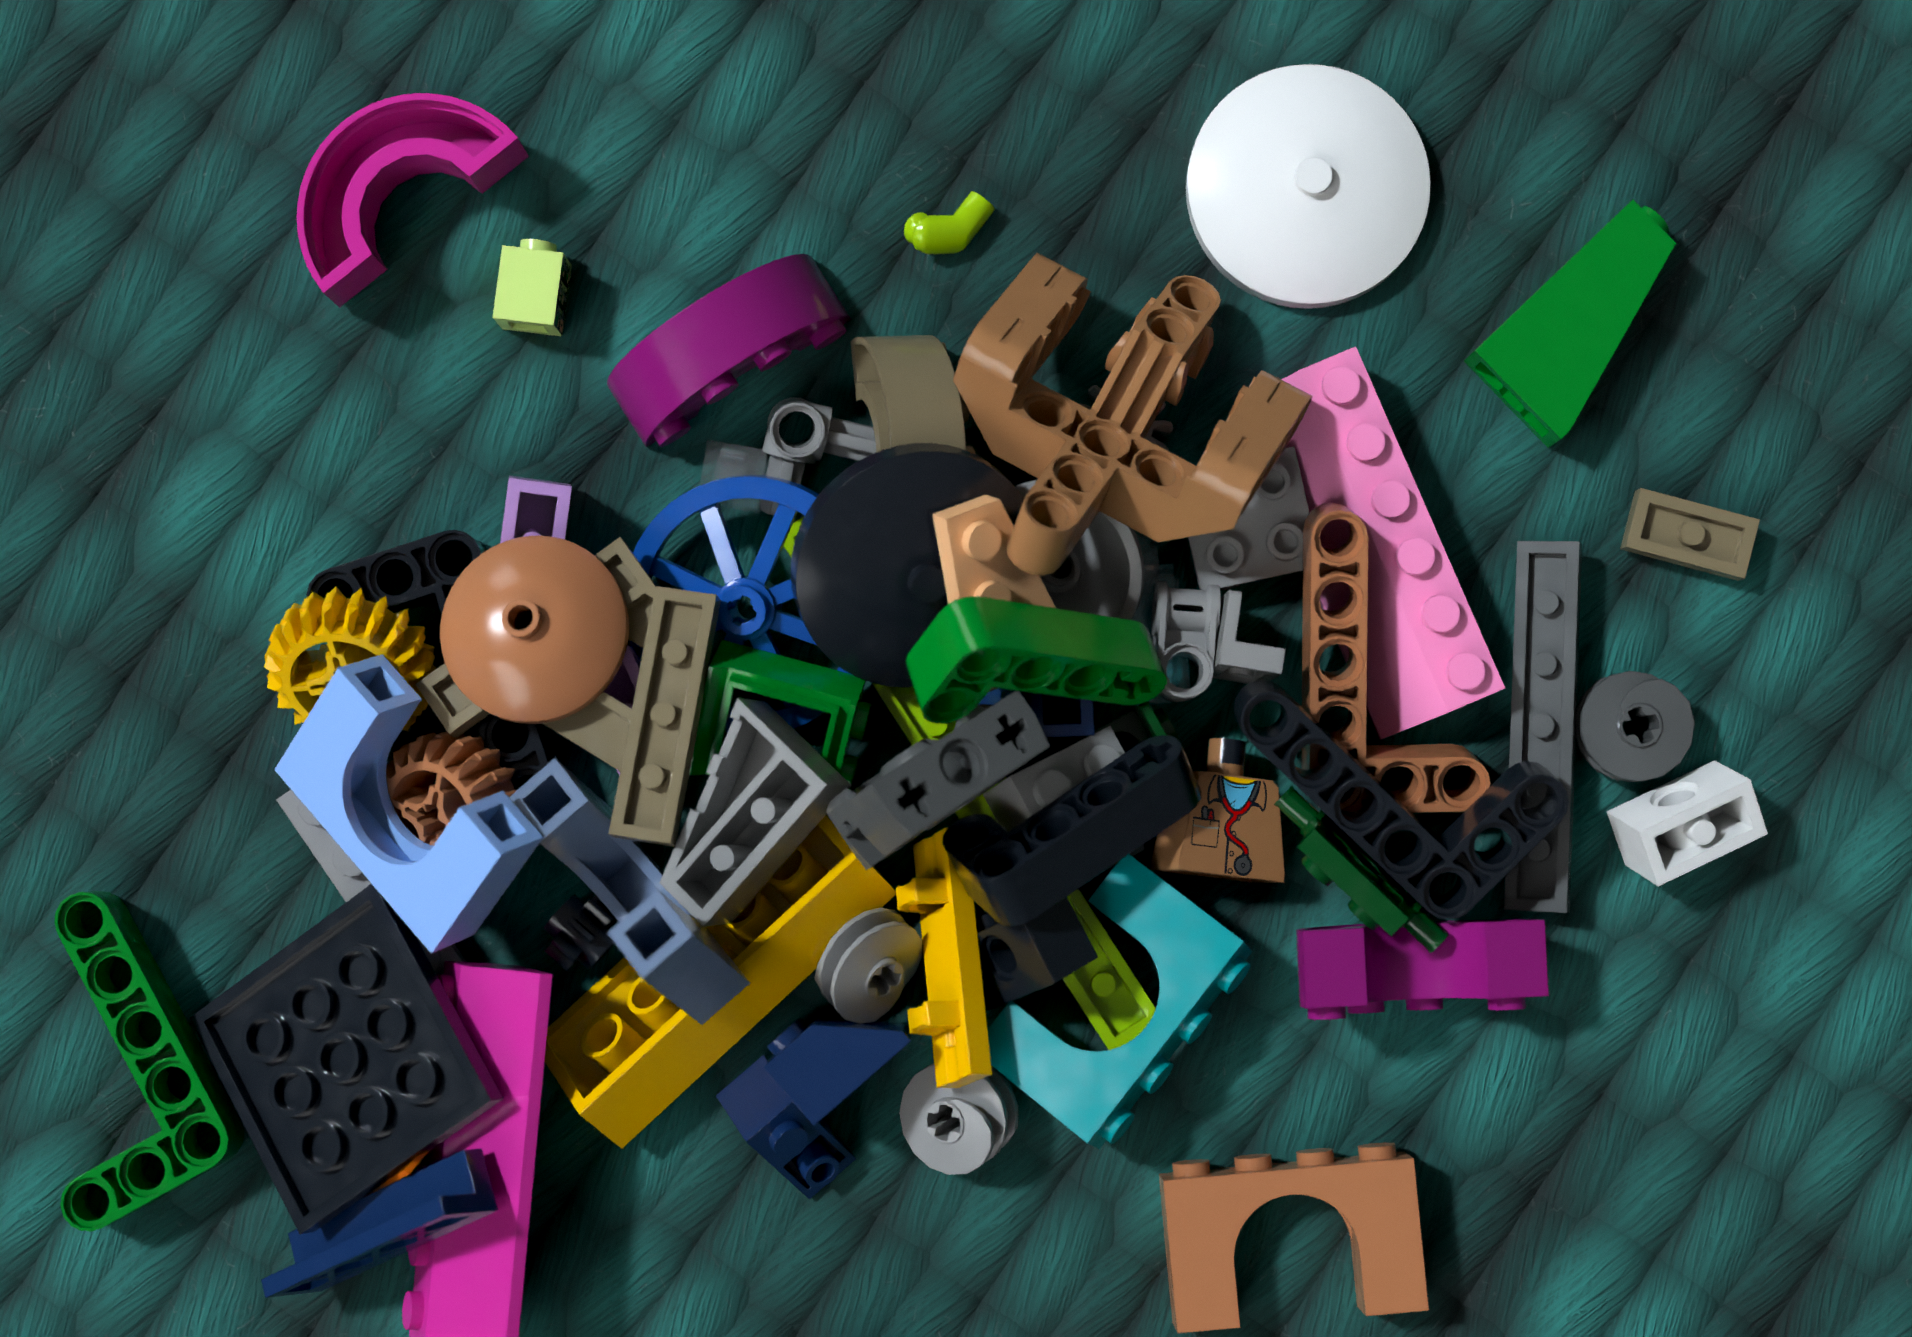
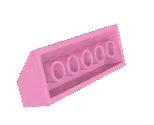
[1281,346,1505,740]

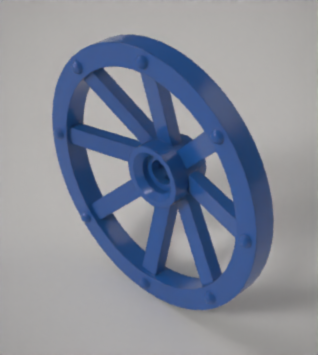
[629,475,850,732]

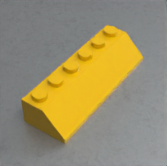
[545,814,896,1149]

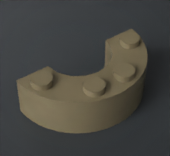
[851,335,975,454]

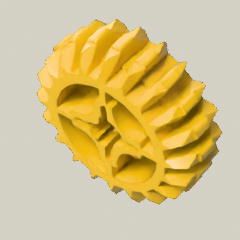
[264,586,437,731]

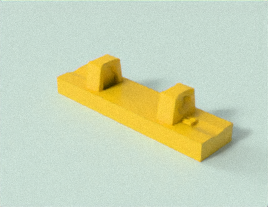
[896,827,992,1088]

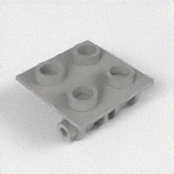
[1188,446,1310,591]

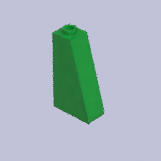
[1464,200,1676,448]

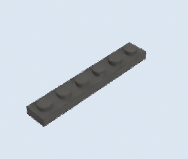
[1504,541,1582,913]

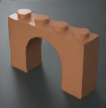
[1159,1143,1429,1333]

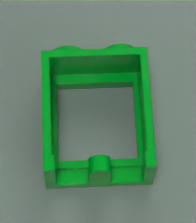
[689,640,872,790]

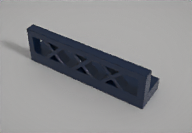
[261,1148,498,1298]

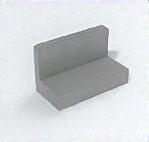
[1212,590,1285,684]

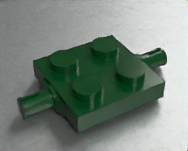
[1274,786,1448,953]

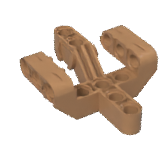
[953,253,1313,575]

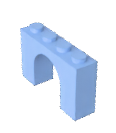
[274,654,543,954]

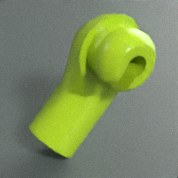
[904,191,995,254]

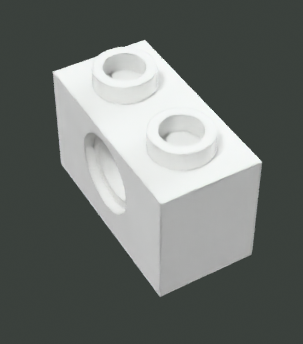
[1607,760,1768,886]

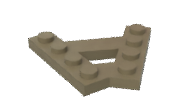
[415,537,721,847]

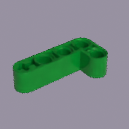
[906,596,1167,724]

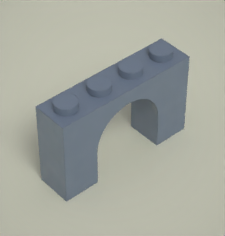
[509,758,750,1025]

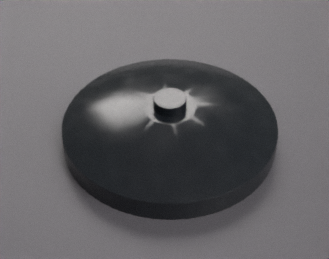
[791,443,1040,688]

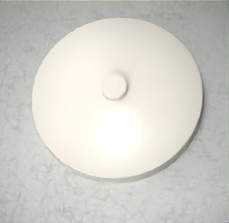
[1186,64,1431,309]

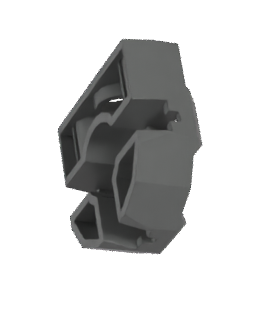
[826,690,1049,870]

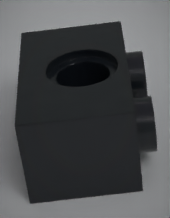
[976,897,1098,1011]

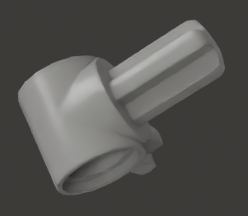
[759,397,876,516]

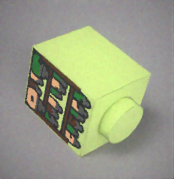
[492,239,572,336]

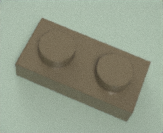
[1620,488,1760,581]

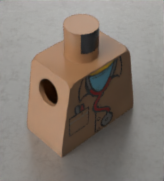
[1150,738,1285,883]

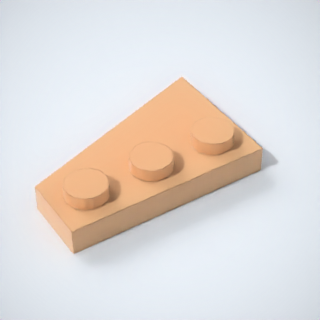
[932,495,1056,692]

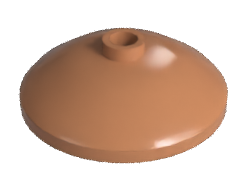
[440,536,629,724]

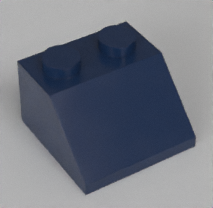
[764,1017,912,1126]

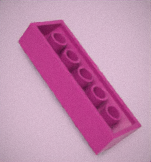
[402,961,553,1337]

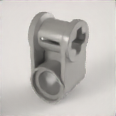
[1151,580,1221,703]

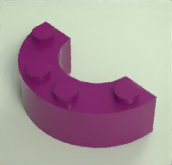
[607,254,851,447]
[1296,919,1549,1020]

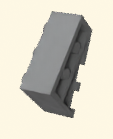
[660,698,852,927]

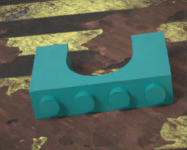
[988,854,1253,1149]

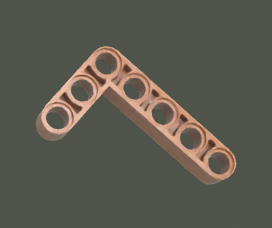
[1302,502,1491,813]

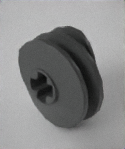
[1576,671,1694,782]

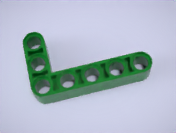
[54,891,244,1231]

